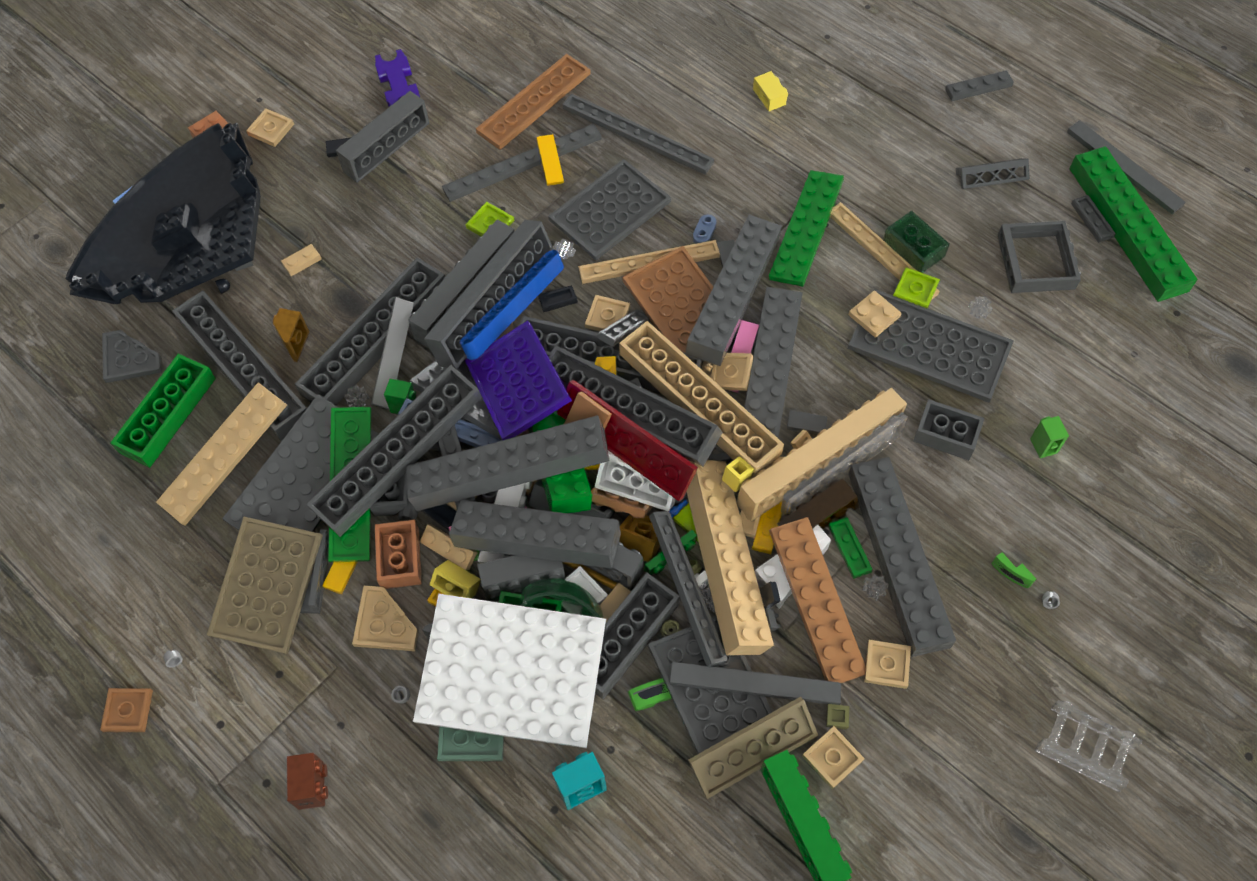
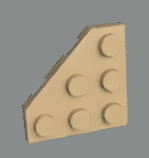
[352,586,418,651]

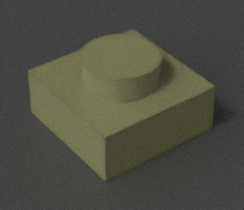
[826,704,849,729]

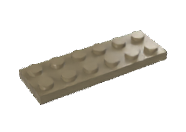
[688,697,819,799]

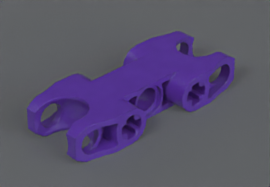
[375,49,420,107]

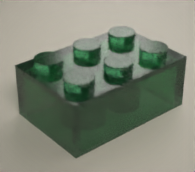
[883,210,950,273]

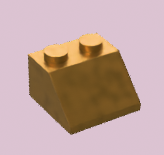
[273,308,309,362]
[619,515,660,562]

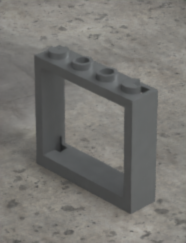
[998,221,1081,293]

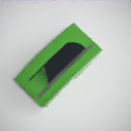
[991,552,1036,588]
[628,678,672,711]

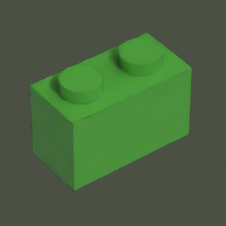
[1030,416,1069,458]

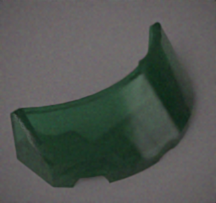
[519,578,603,618]

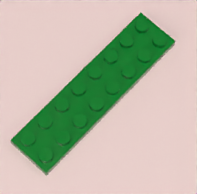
[769,170,844,287]
[328,407,371,562]

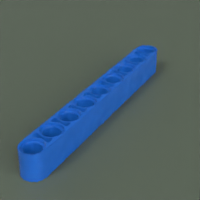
[460,250,564,360]

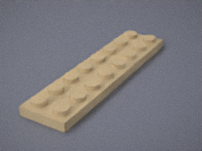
[156,382,287,526]

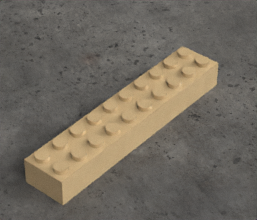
[619,321,784,478]
[737,388,907,522]
[686,460,774,655]

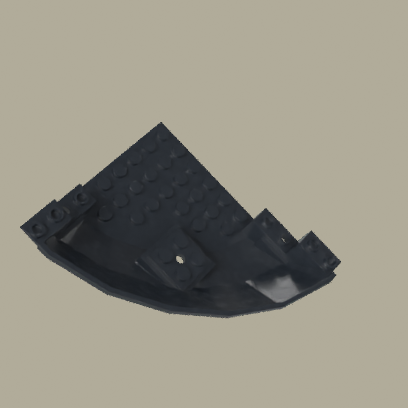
[65,123,261,304]

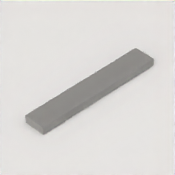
[371,297,414,409]

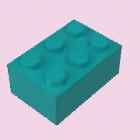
[552,752,607,810]

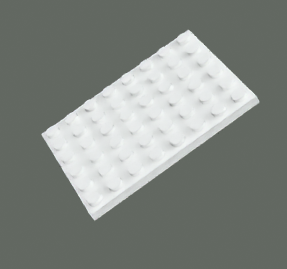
[413,594,606,748]

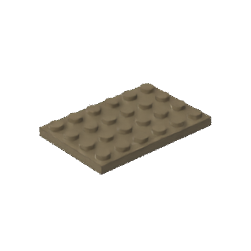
[207,517,323,654]

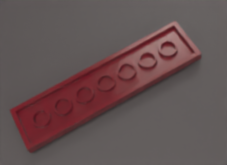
[557,380,698,501]

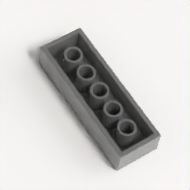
[336,91,429,183]
[595,573,680,700]

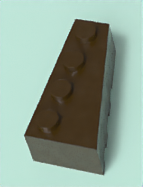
[777,478,859,529]

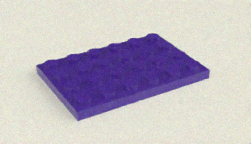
[465,320,572,440]

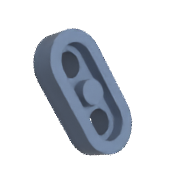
[693,215,717,244]

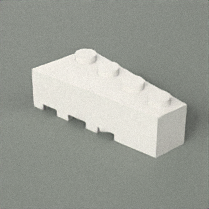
[595,451,676,511]
[755,525,831,609]

